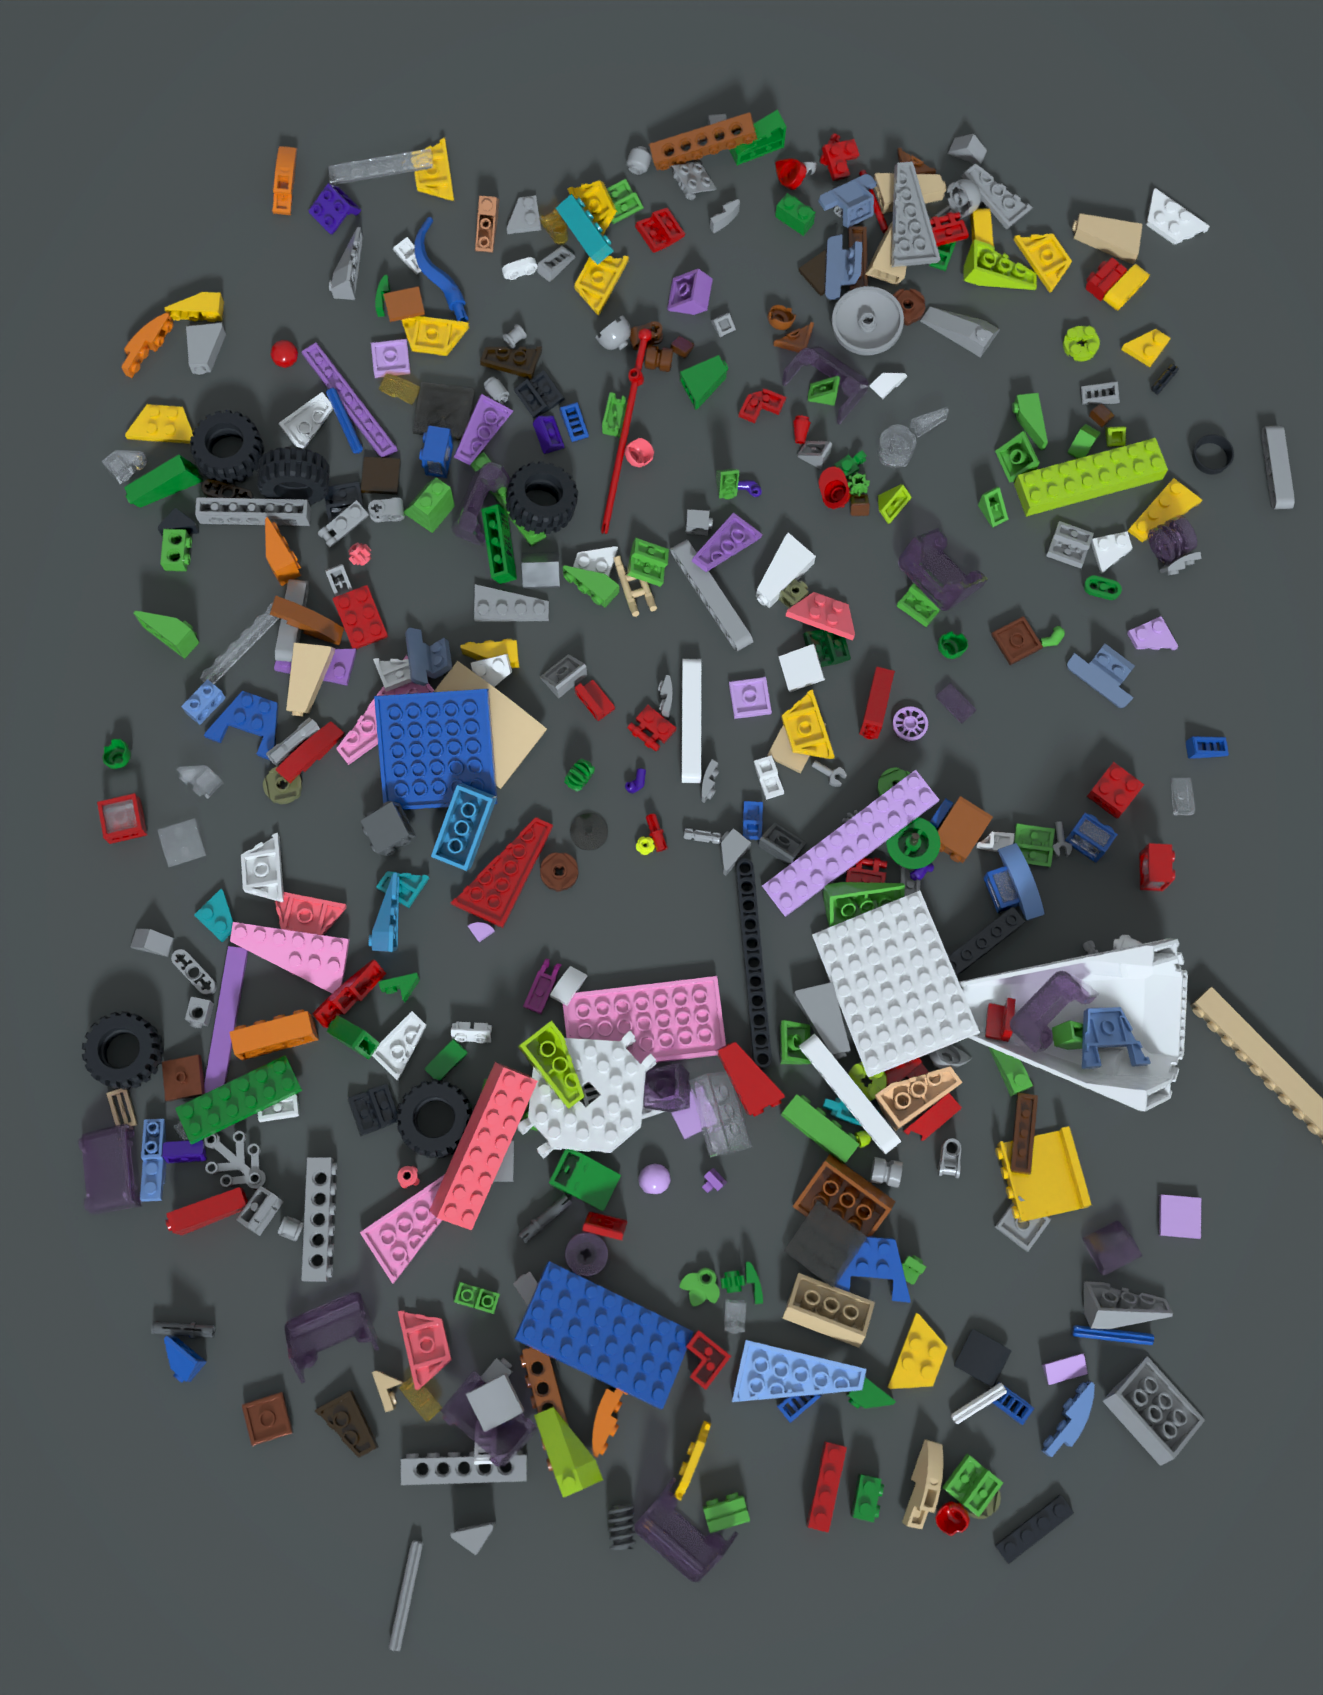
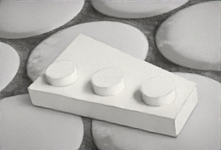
[279,392,333,449]
[372,1011,426,1081]

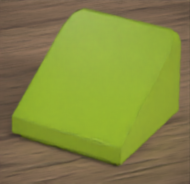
[1105,426,1126,446]

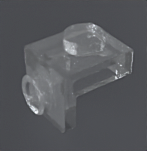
[724,1299,746,1334]

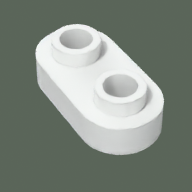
[502,257,538,280]

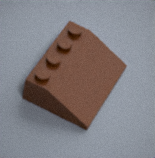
[792,1154,896,1248]

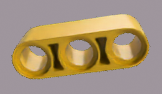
[970,208,993,246]
[1103,264,1150,311]

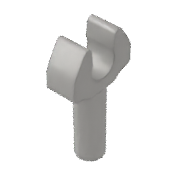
[812,760,847,787]
[1052,821,1072,858]

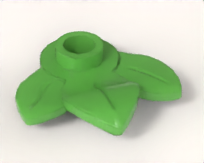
[680,1268,720,1306]

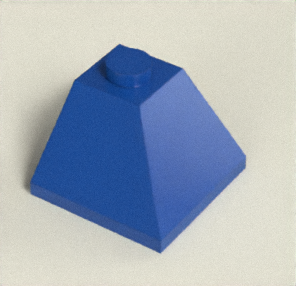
[164,1335,207,1383]

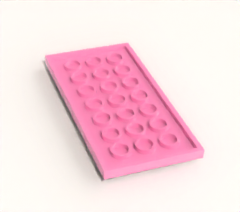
[563,976,726,1064]

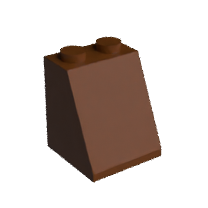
[938,796,993,863]

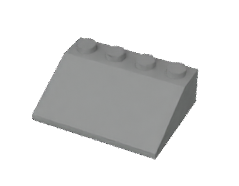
[1103,1356,1205,1466]

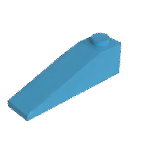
[369,873,400,952]

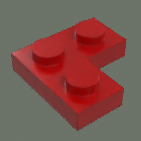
[822,139,860,181]

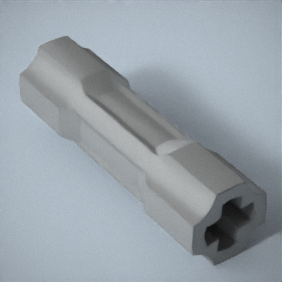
[266,717,320,766]

